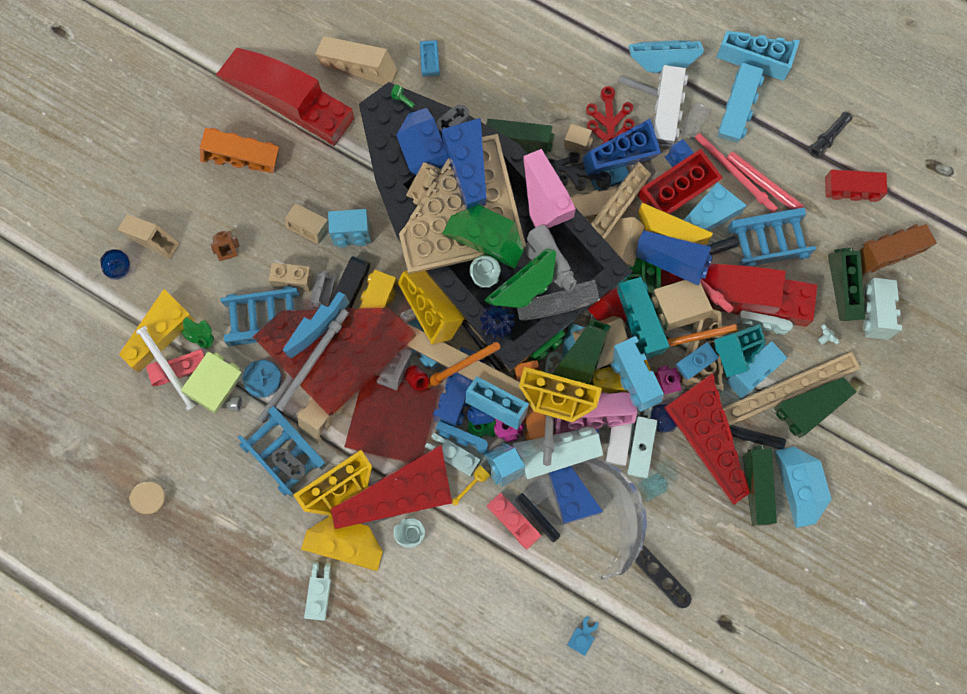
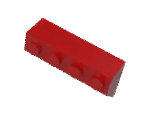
[637,149,723,214]

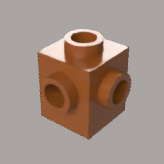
[210,231,240,261]

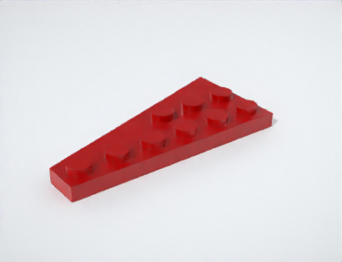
[664,373,750,505]
[330,445,452,529]

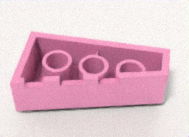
[553,392,637,435]

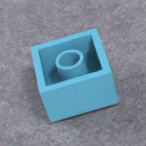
[328,209,371,248]

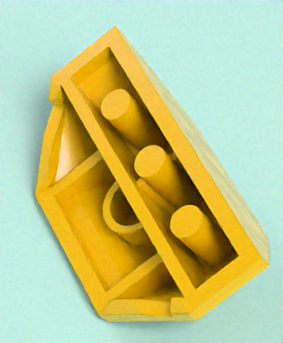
[638,203,713,245]
[519,367,602,422]
[293,450,372,516]
[301,516,383,571]

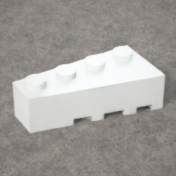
[653,65,688,144]

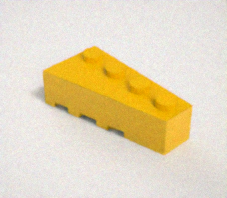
[346,270,400,350]
[119,289,195,373]

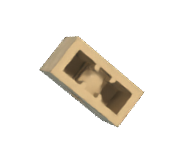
[269,263,313,292]

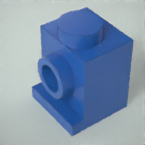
[665,139,694,167]

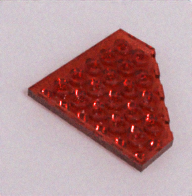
[253,308,417,417]

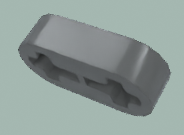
[437,105,469,136]
[272,448,306,480]

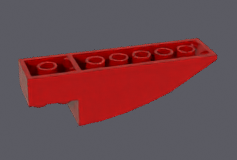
[216,47,354,146]
[661,264,817,327]

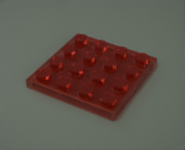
[344,373,439,463]

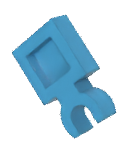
[567,616,599,656]

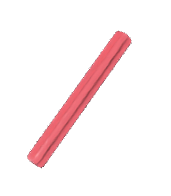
[727,152,804,210]

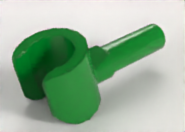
[391,84,415,108]

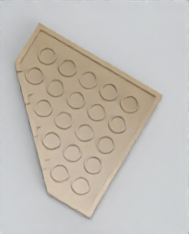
[399,134,526,274]

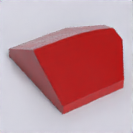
[588,285,627,322]

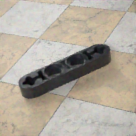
[629,544,692,608]

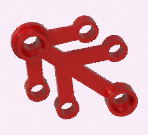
[586,86,635,144]

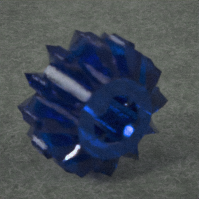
[480,305,514,339]

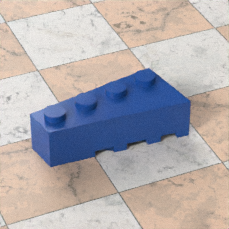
[442,118,486,209]
[582,119,661,175]
[433,347,485,428]

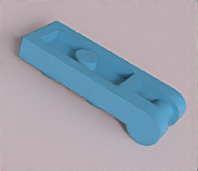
[436,421,488,454]

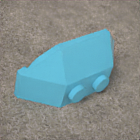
[628,40,704,73]
[774,447,832,528]

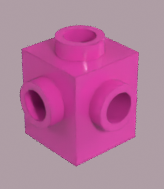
[653,365,682,395]
[494,419,524,442]

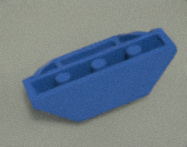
[396,108,448,175]

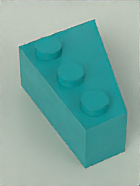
[714,324,766,377]

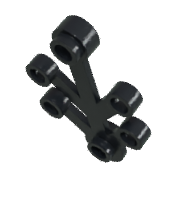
[548,151,611,191]

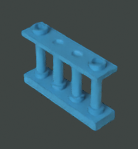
[728,208,816,267]
[220,286,300,346]
[237,406,327,497]

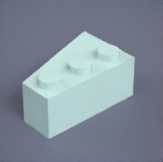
[863,278,902,340]

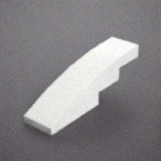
[605,424,632,466]

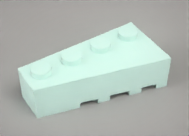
[512,427,603,479]

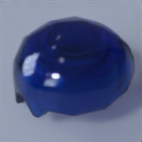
[100,249,130,280]
[650,404,677,433]

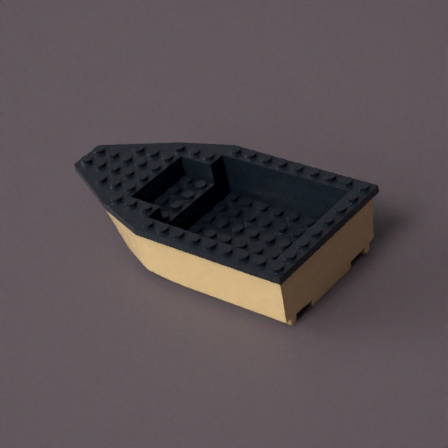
[359,82,633,372]

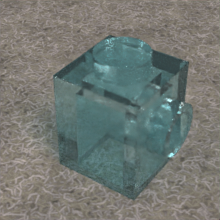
[637,473,668,502]

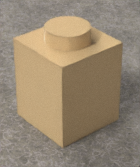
[564,124,593,154]

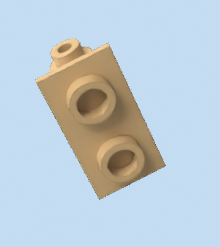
[406,162,441,205]

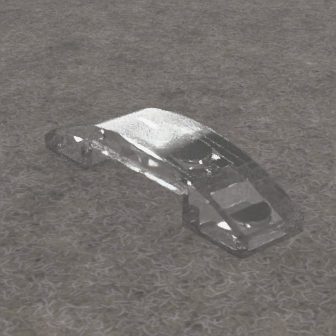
[517,280,600,320]

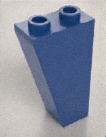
[636,230,713,285]

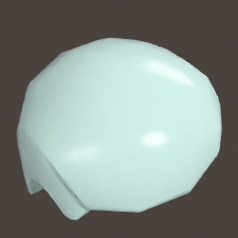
[470,255,501,287]
[393,518,426,549]

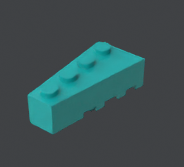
[616,277,670,359]

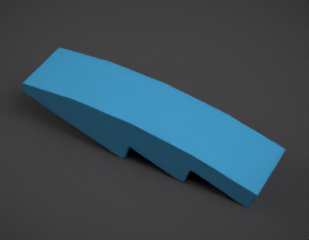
[283,292,349,358]

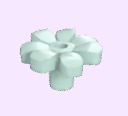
[818,324,840,345]

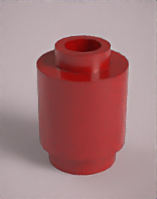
[404,365,429,391]

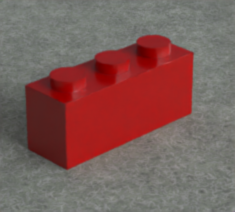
[825,170,887,202]

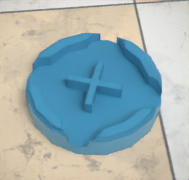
[243,359,282,398]

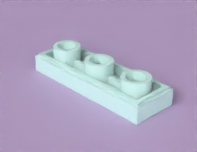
[627,416,657,479]

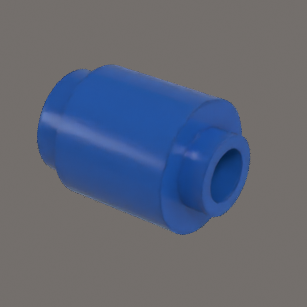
[467,406,496,425]

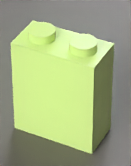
[181,352,242,414]

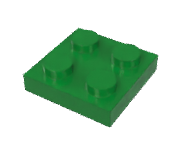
[527,330,565,363]

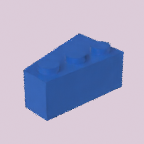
[547,466,603,525]

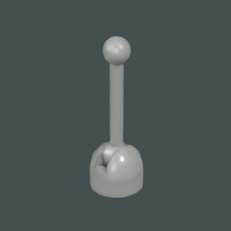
[197,396,242,412]

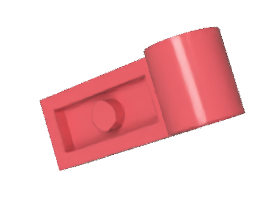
[146,349,205,386]
[487,493,541,550]

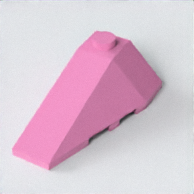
[523,149,576,228]

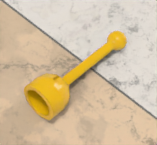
[452,465,491,506]

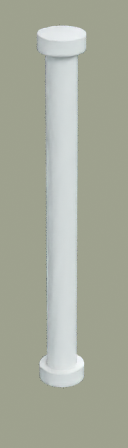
[136,326,197,410]

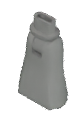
[523,225,577,292]

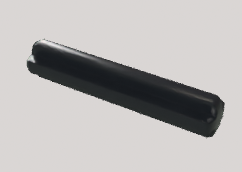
[729,425,786,449]
[515,493,560,542]

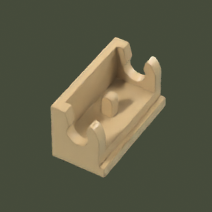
[285,203,328,244]

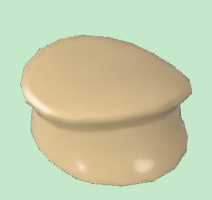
[129,482,165,514]

